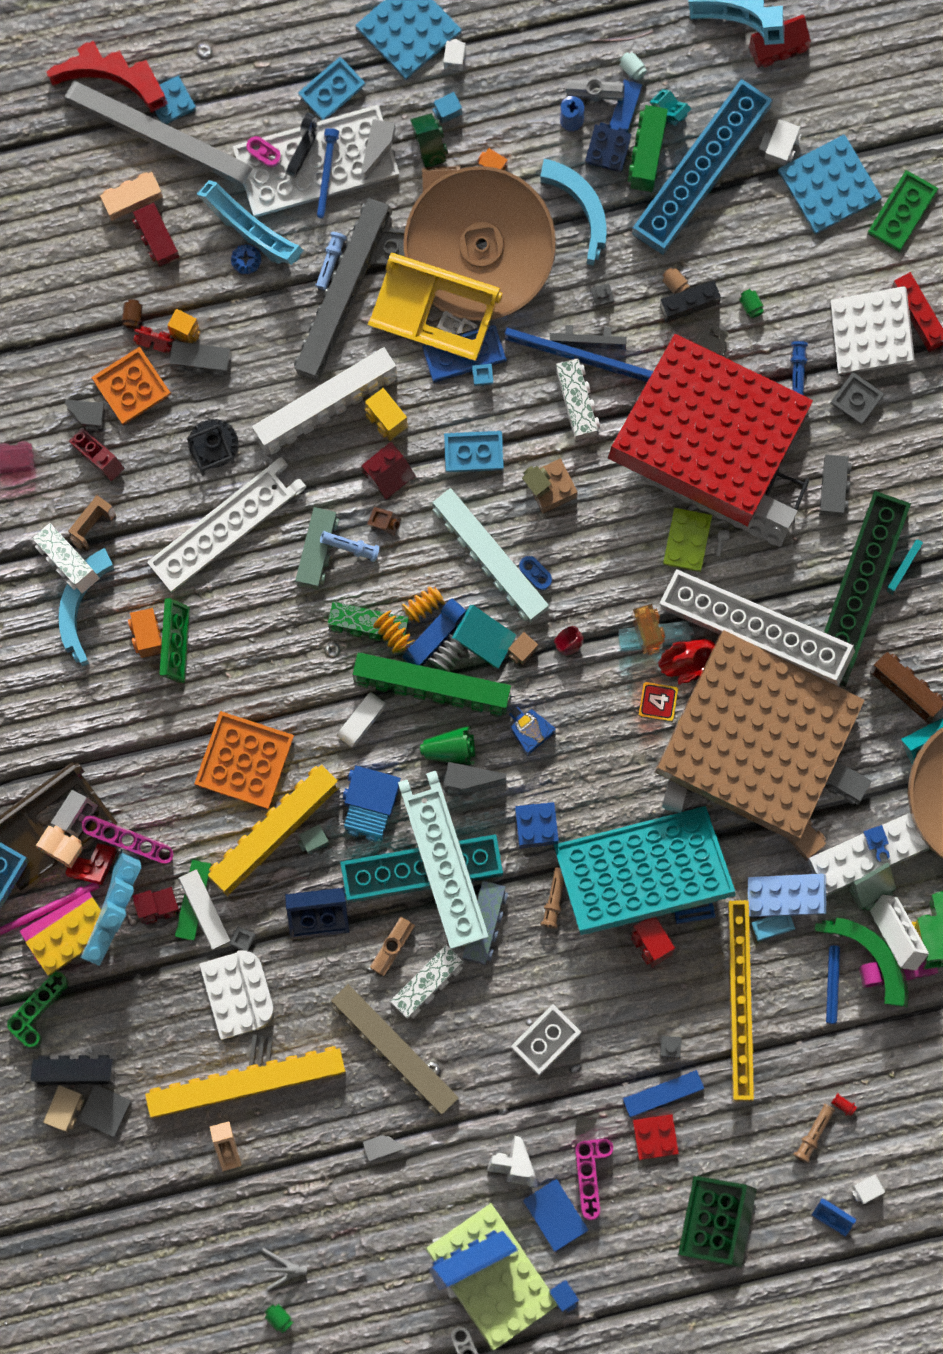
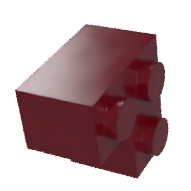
[132,887,180,925]

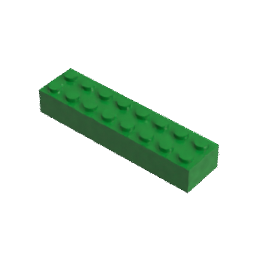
[352,652,511,717]

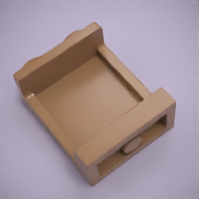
[68,495,116,551]

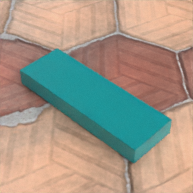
[887,539,923,595]

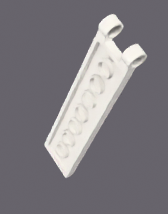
[147,457,306,593]

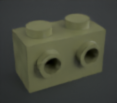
[522,466,553,499]

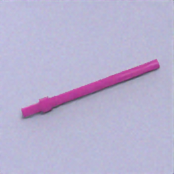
[0,883,100,936]

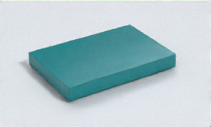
[452,605,516,668]

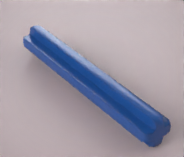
[826,945,840,1024]

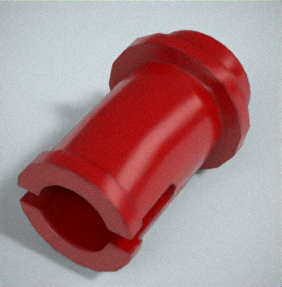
[831,1093,857,1117]

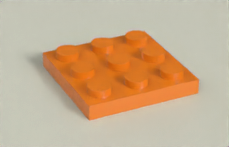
[91,347,171,425]

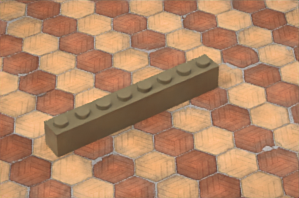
[331,984,459,1116]

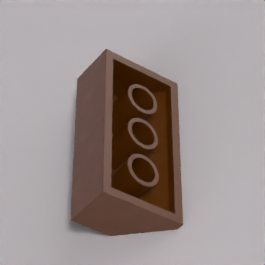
[870,652,943,724]

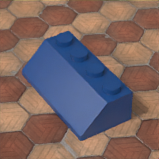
[429,1230,518,1291]

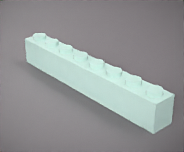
[432,488,549,624]

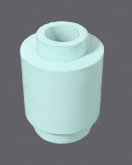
[619,52,647,81]

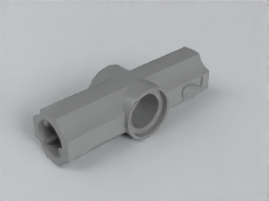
[566,79,625,102]

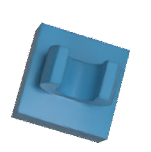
[472,364,493,386]

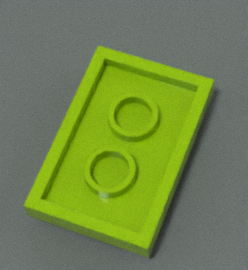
[663,508,712,572]

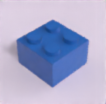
[515,802,559,849]

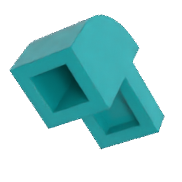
[649,89,691,126]

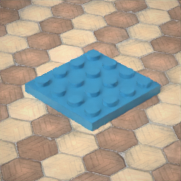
[355,0,462,80]
[778,134,882,235]

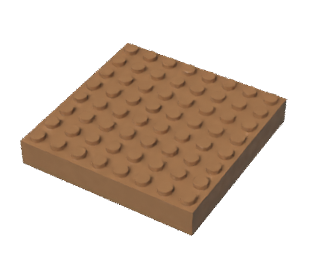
[654,630,865,842]

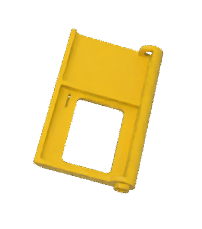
[367,253,503,361]

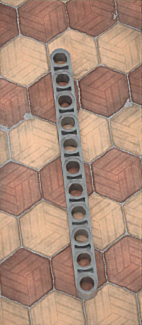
[64,81,252,186]

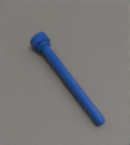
[317,128,340,219]

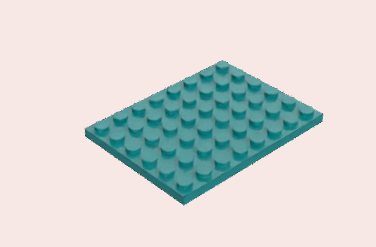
[554,806,736,936]

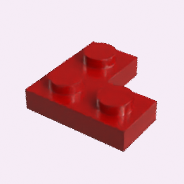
[65,843,117,885]

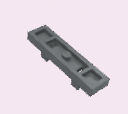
[550,325,627,350]

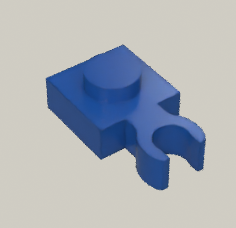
[863,825,890,862]

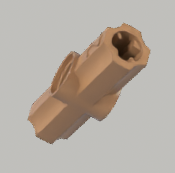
[369,917,415,977]

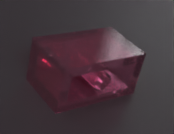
[0,441,36,474]

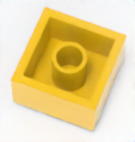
[365,388,408,441]

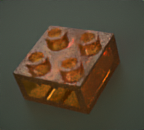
[632,604,666,655]

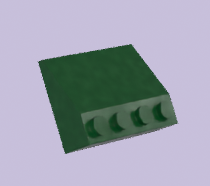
[678,1176,757,1268]

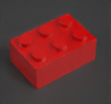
[631,917,675,968]

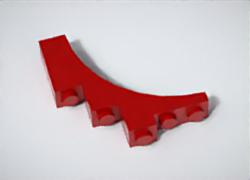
[46,40,168,112]

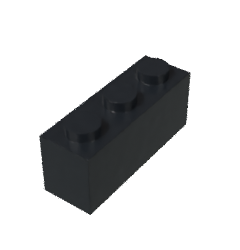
[660,280,721,323]

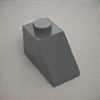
[65,399,106,432]

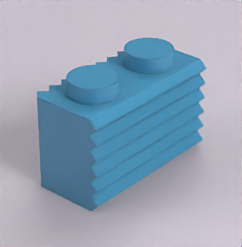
[344,805,389,842]

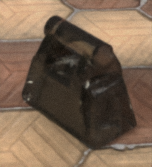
[692,323,729,357]

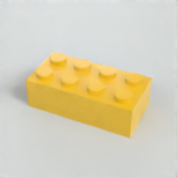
[26,897,101,976]

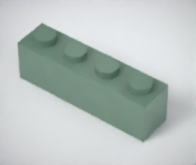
[295,507,340,590]

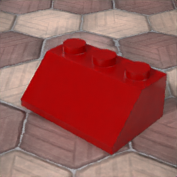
[749,14,811,68]

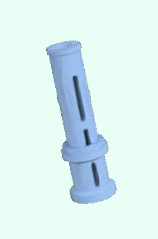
[315,232,347,290]
[320,531,379,562]

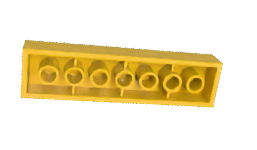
[208,764,340,897]

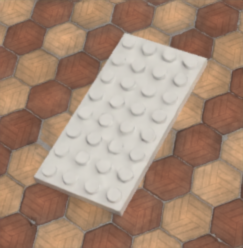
[233,105,400,218]

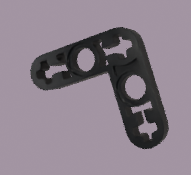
[285,113,318,178]

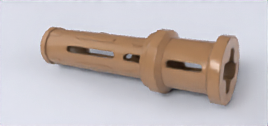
[540,868,564,929]
[793,1104,835,1164]

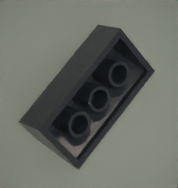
[30,1055,115,1085]

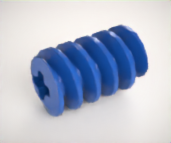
[560,96,584,131]

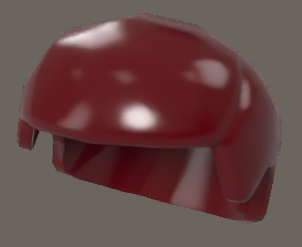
[554,626,584,656]

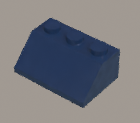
[285,887,350,940]

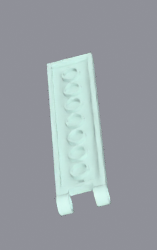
[398,771,489,949]

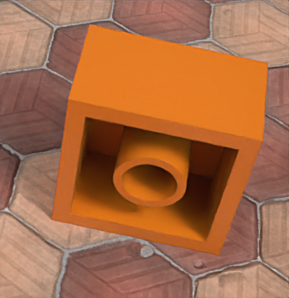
[128,608,162,658]

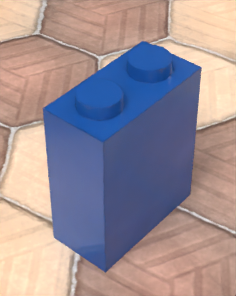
[342,765,401,818]

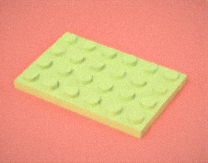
[425,1203,557,1350]

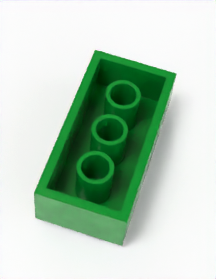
[628,105,668,193]

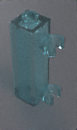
[618,621,694,652]

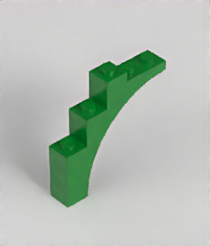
[915,891,943,969]

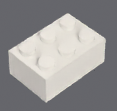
[511,1004,581,1076]

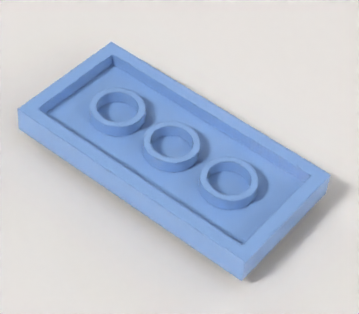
[748,874,826,917]

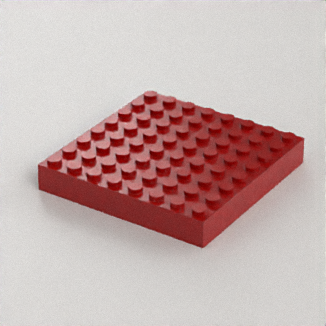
[607,334,813,527]

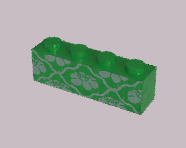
[328,602,409,642]

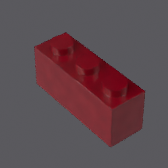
[132,202,179,267]

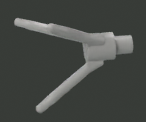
[261,1248,307,1291]

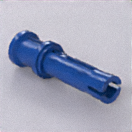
[790,341,808,395]

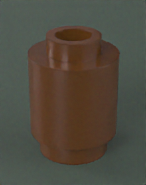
[122,299,143,329]

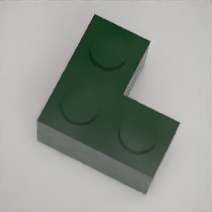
[410,113,448,168]

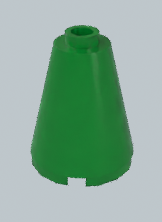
[420,726,475,766]

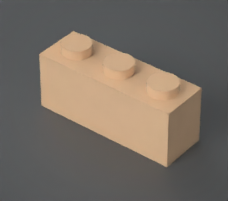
[100,172,163,221]

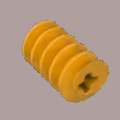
[401,586,445,624]
[373,610,415,654]

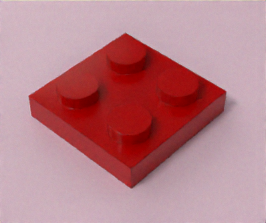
[633,1114,679,1160]

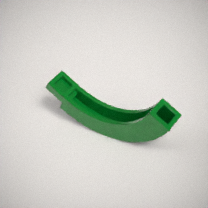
[815,917,909,1007]

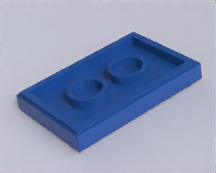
[523,1179,589,1252]

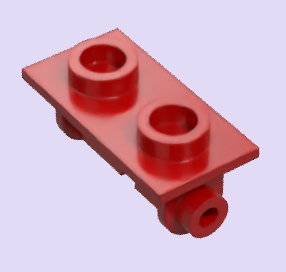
[133,326,175,353]

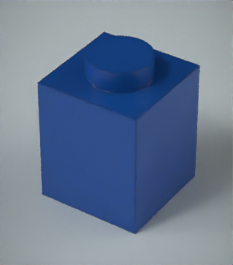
[549,1280,579,1313]

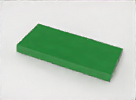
[867,170,939,252]
[159,598,190,683]

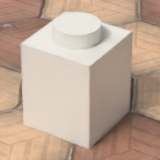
[443,40,465,71]
[852,1174,885,1205]

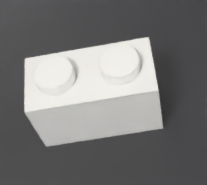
[764,119,802,166]

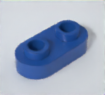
[519,556,552,590]

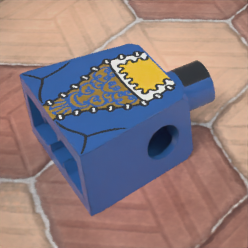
[509,707,556,756]

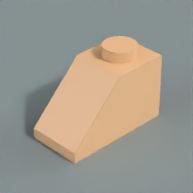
[210,1122,242,1171]

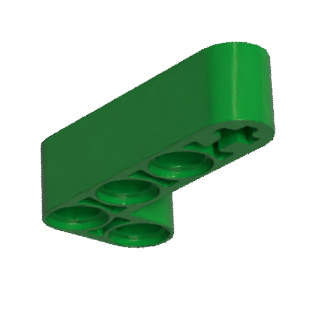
[7,972,69,1049]

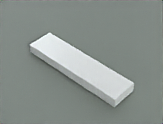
[178,869,230,949]

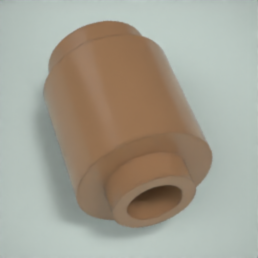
[662,268,690,294]

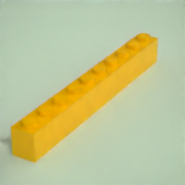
[727,900,754,1102]
[145,1046,346,1119]

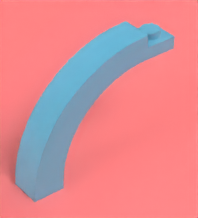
[540,159,606,266]
[59,548,114,667]

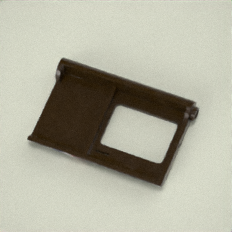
[0,762,118,894]

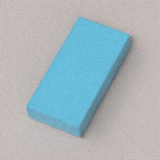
[751,916,795,942]

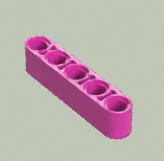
[81,816,174,864]

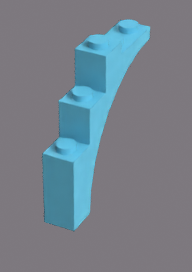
[688,0,784,45]
[197,180,304,265]
[81,849,141,966]

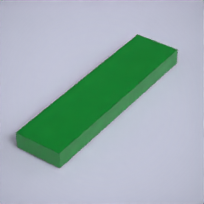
[175,860,212,941]

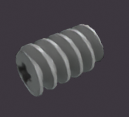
[428,632,465,672]

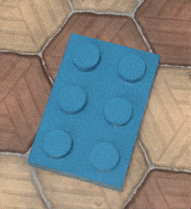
[298,57,366,120]
[444,431,504,473]

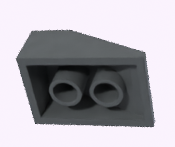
[444,762,507,797]

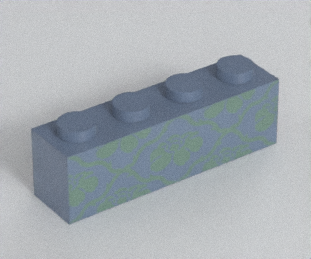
[463,881,508,965]

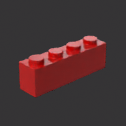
[891,272,943,352]

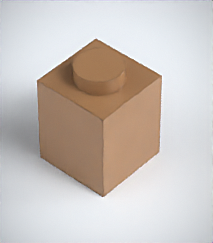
[508,632,538,665]

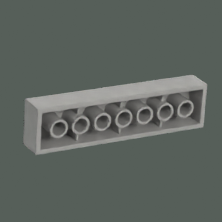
[642,476,797,547]

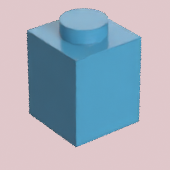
[432,92,463,124]

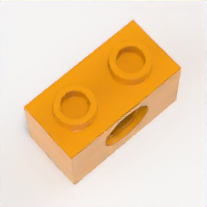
[167,309,201,344]

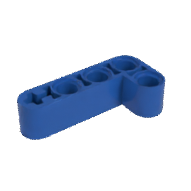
[402,598,467,666]

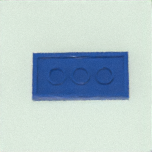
[422,324,506,383]

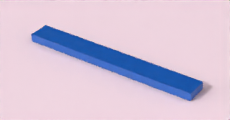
[505,328,653,382]

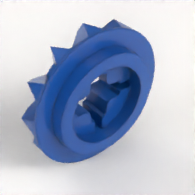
[231,244,261,274]

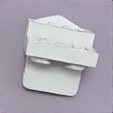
[488,1136,537,1187]

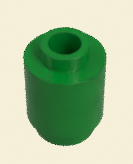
[739,289,765,319]
[264,1304,294,1334]

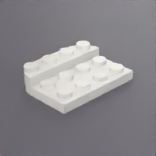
[200,951,274,1040]

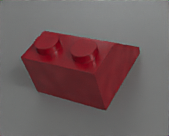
[361,442,416,500]

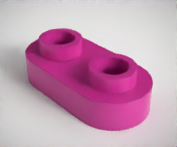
[246,136,281,167]

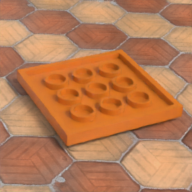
[194,711,294,810]

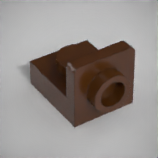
[367,507,401,536]

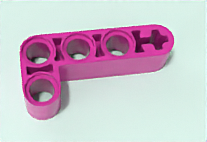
[859,962,938,988]
[575,1139,614,1221]

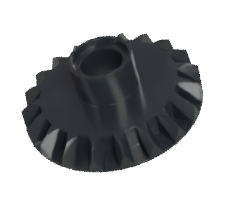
[188,418,238,468]

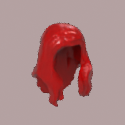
[658,639,715,685]

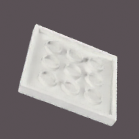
[831,286,915,375]

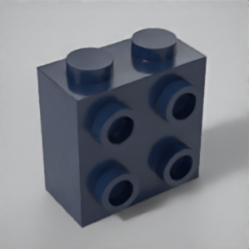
[585,123,632,173]

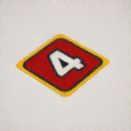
[639,682,678,721]

